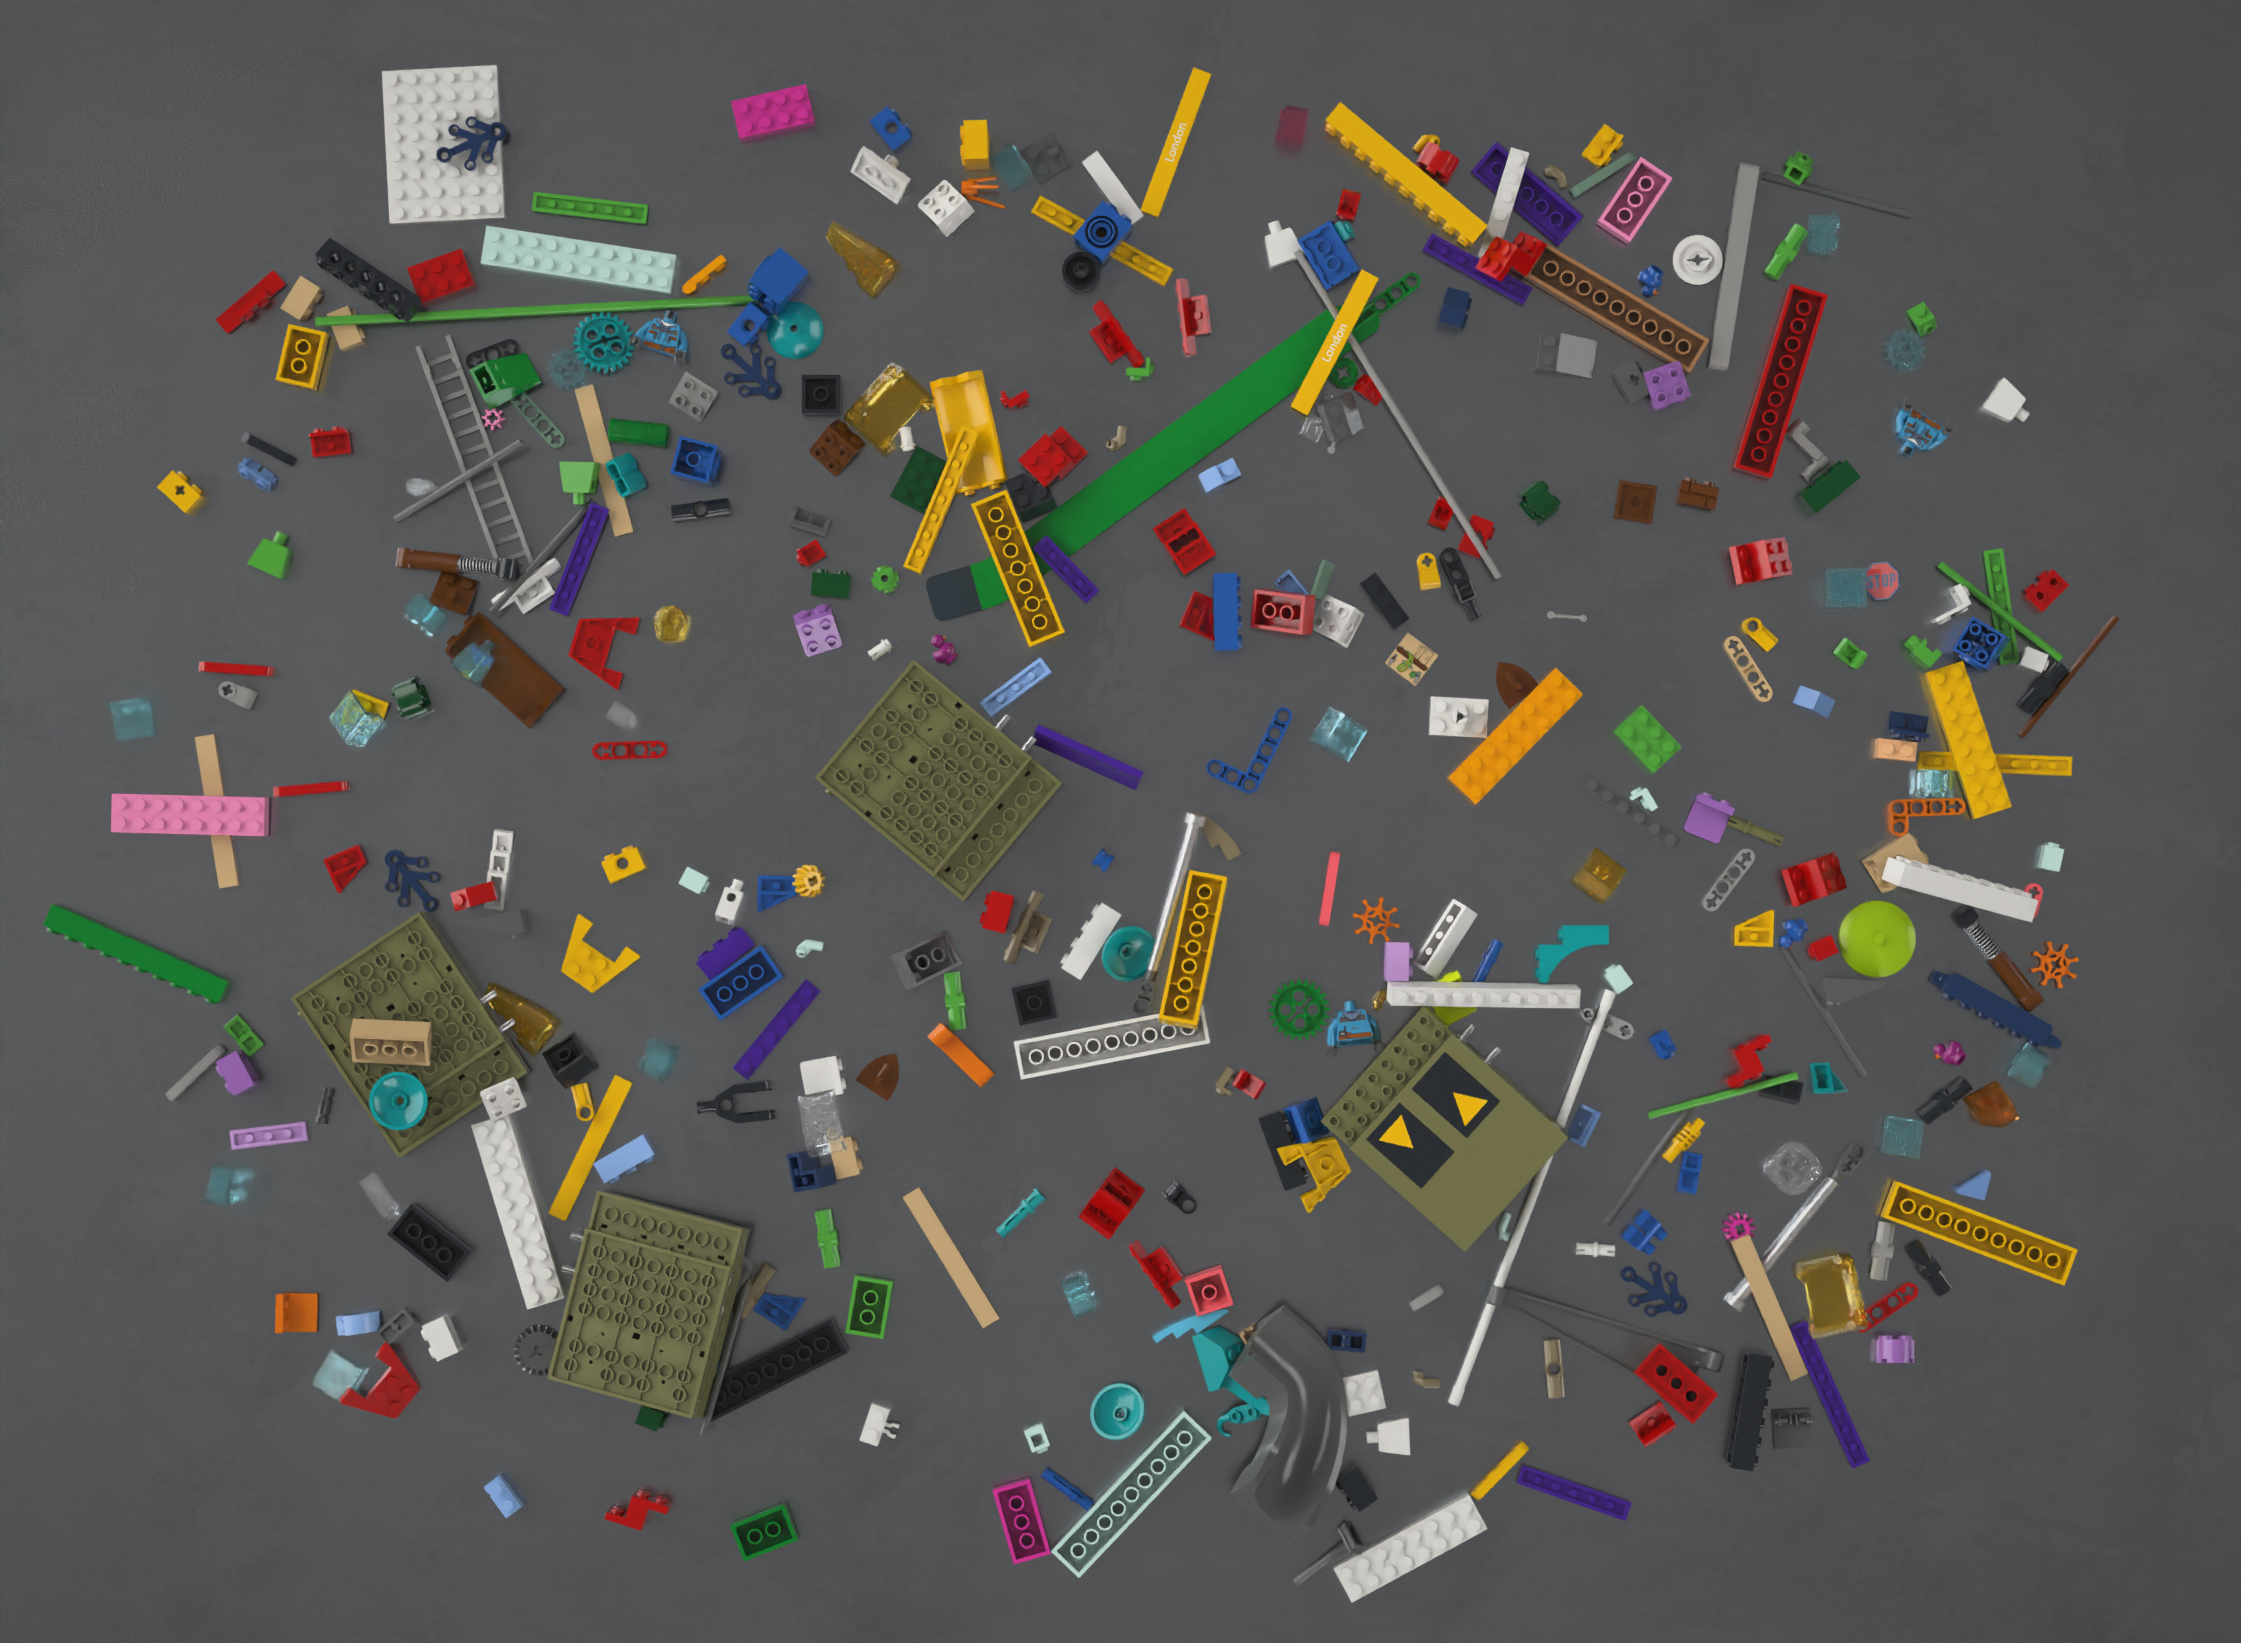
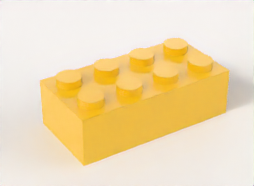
[960,120,990,171]

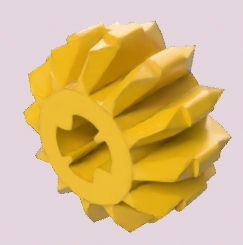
[792,865,825,897]

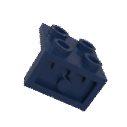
[1886,711,1931,742]

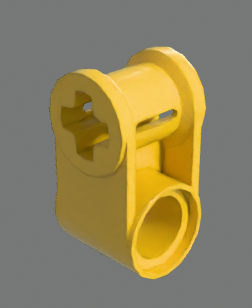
[1417,553,1441,590]

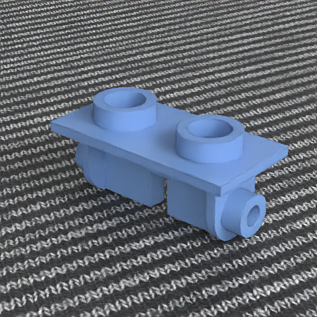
[238,457,278,492]

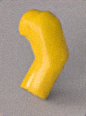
[1412,134,1441,154]

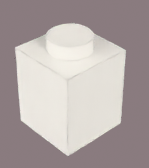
[2017,646,2049,674]

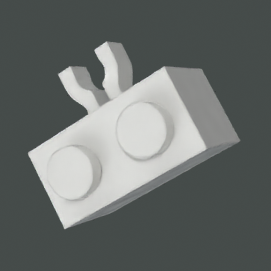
[859,1402,900,1446]

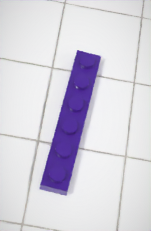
[1422,233,1533,306]
[549,502,610,616]
[733,979,821,1080]
[1516,1464,1632,1521]

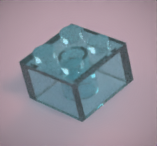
[1824,568,1867,608]
[204,1163,244,1207]

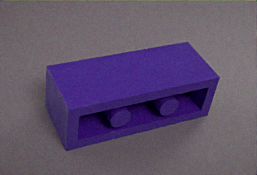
[696,927,756,980]

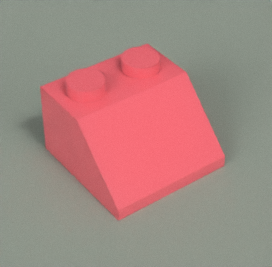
[1185,1265,1234,1317]

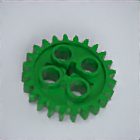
[1268,979,1330,1041]

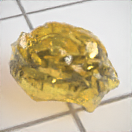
[653,606,688,643]

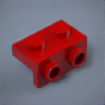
[309,426,352,458]
[1629,1401,1677,1447]

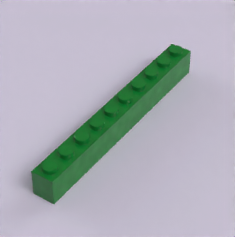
[43,904,231,1004]

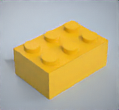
[275,324,330,391]

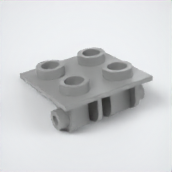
[669,371,718,423]

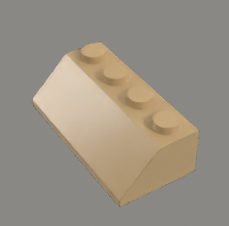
[350,1018,432,1066]

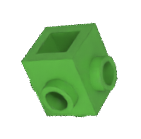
[1783,151,1814,186]
[871,565,900,594]

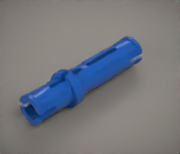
[1471,938,1504,982]
[1041,1467,1094,1511]

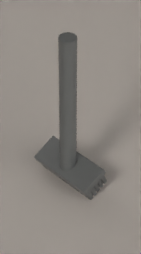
[1293,1522,1365,1586]

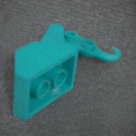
[1192,1326,1269,1437]

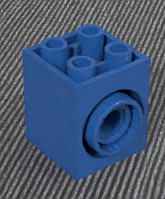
[1073,201,1132,266]
[747,247,809,315]
[670,436,721,487]
[1953,616,2010,671]

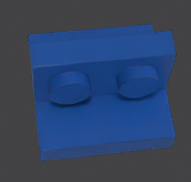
[1284,1097,1330,1144]

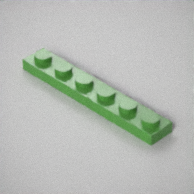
[532,192,649,225]
[1983,548,2019,665]

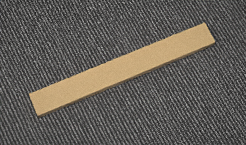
[574,384,634,537]
[195,734,239,889]
[903,1187,999,1328]
[1731,1234,1808,1381]

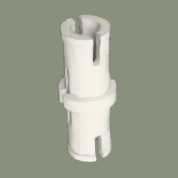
[1576,1242,1615,1257]

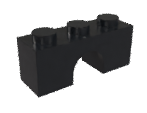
[1359,572,1410,631]

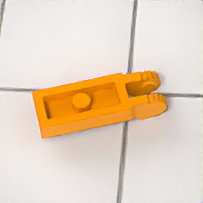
[682,255,727,295]

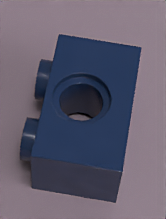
[1326,1328,1367,1353]

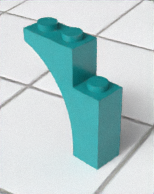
[1535,925,1609,983]

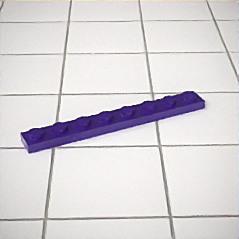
[1789,1320,1870,1469]

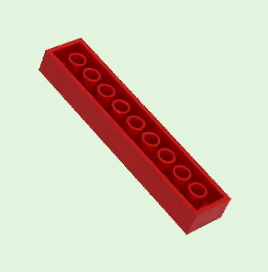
[1732,284,1828,480]

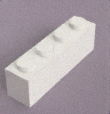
[1412,899,1478,979]
[1060,903,1121,980]

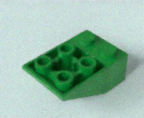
[469,353,541,410]

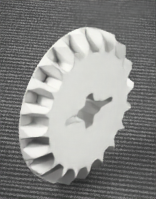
[1673,235,1723,285]

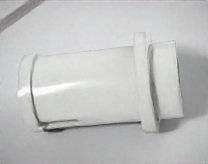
[899,427,915,452]
[867,639,893,661]

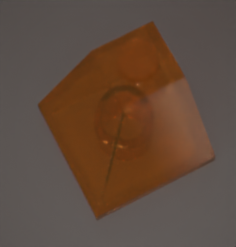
[1963,1080,2019,1128]

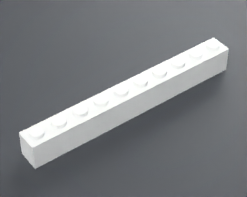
[1386,981,1581,1008]

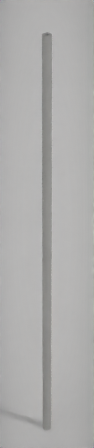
[1294,249,1502,580]

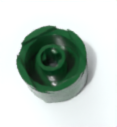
[1516,480,1561,525]
[390,676,432,720]

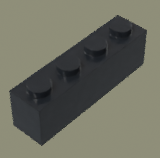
[1258,1110,1309,1191]

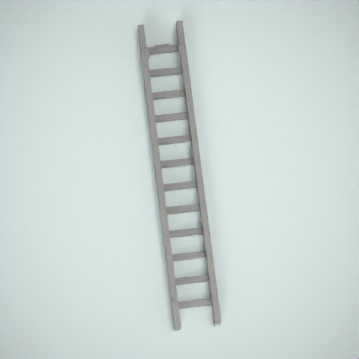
[416,334,534,582]

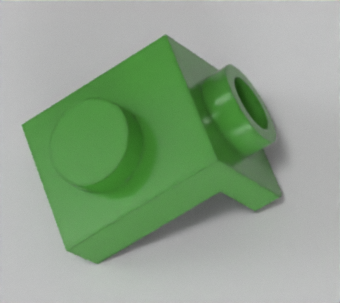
[1907,302,1937,337]
[1126,357,1154,381]
[1833,638,1868,670]

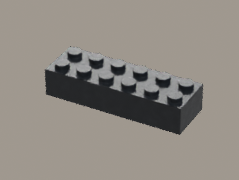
[1726,1350,1775,1472]

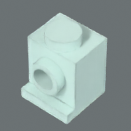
[1024,1422,1050,1454]

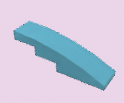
[1152,1307,1228,1343]

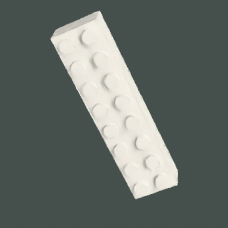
[1882,856,2039,922]
[1333,1492,1487,1602]

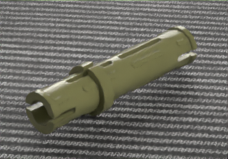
[1727,815,1784,847]

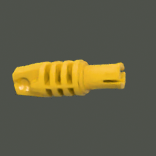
[1662,1117,1705,1163]

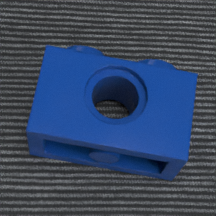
[869,106,912,153]
[727,301,772,346]

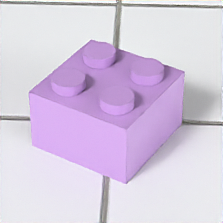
[1384,942,1413,981]

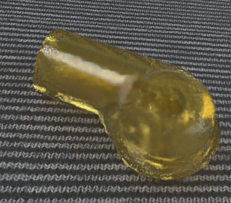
[1371,989,1387,1011]

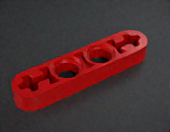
[199,662,274,677]
[592,741,668,760]
[273,781,348,797]
[1852,1282,1918,1333]

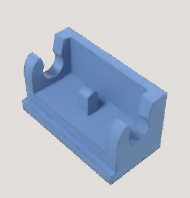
[1273,569,1309,594]
[1568,1103,1601,1148]

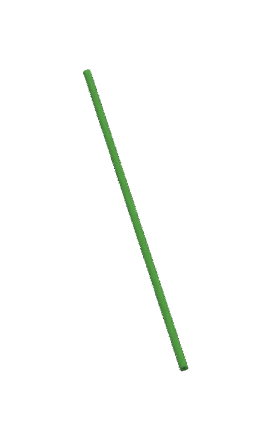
[315,295,758,327]

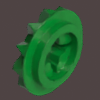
[1328,357,1358,388]

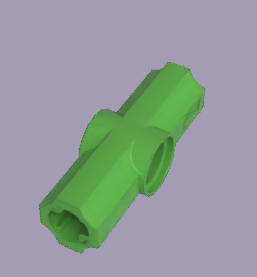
[1764,223,1809,281]
[944,971,967,1031]
[815,1209,841,1269]

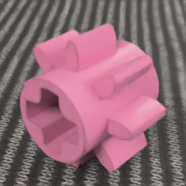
[481,407,506,431]

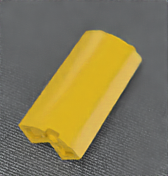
[930,370,1008,496]

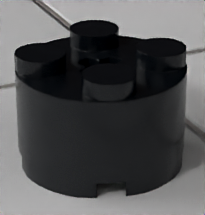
[1062,252,1100,293]

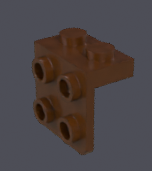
[809,419,866,476]

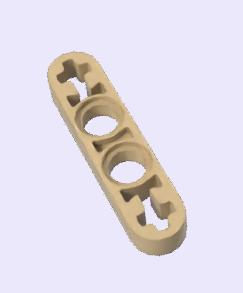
[1724,636,1773,702]

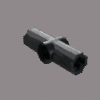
[671,498,731,522]
[2018,660,2069,714]
[1917,1076,1973,1125]
[1906,1240,1953,1297]

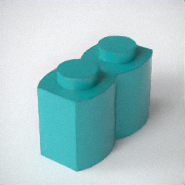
[605,452,647,498]

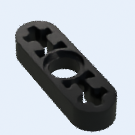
[466,339,520,369]
[241,432,295,466]

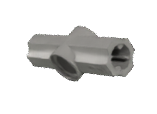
[1869,1221,1895,1281]

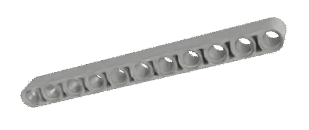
[1707,163,1759,371]

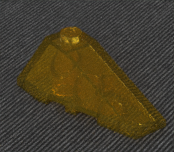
[825,222,900,298]
[484,982,559,1057]

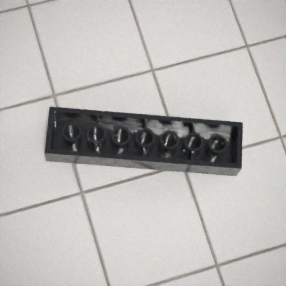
[709,1317,849,1422]

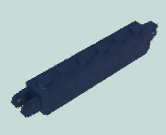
[1929,971,2061,1049]

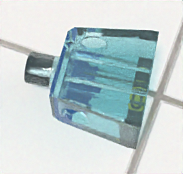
[450,639,495,688]

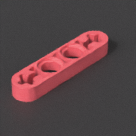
[1319,851,1340,926]

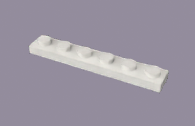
[1477,147,1529,259]

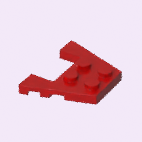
[568,617,640,690]
[339,1342,420,1419]

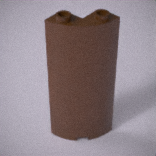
[444,612,563,728]

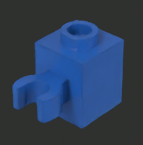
[1648,1029,1677,1060]

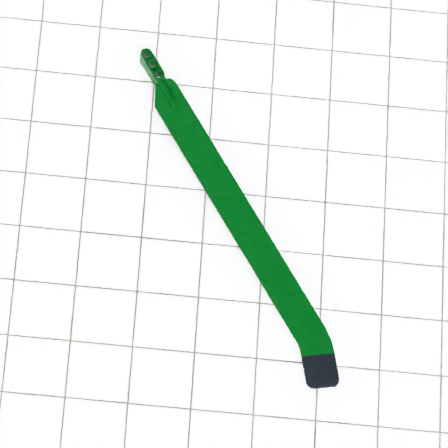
[926,272,1421,621]

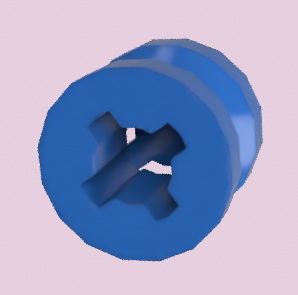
[1091,848,1114,872]

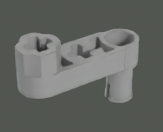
[1785,418,1831,483]
[1581,1007,1636,1040]

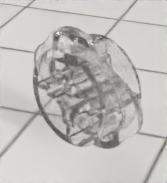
[1764,1142,1822,1195]

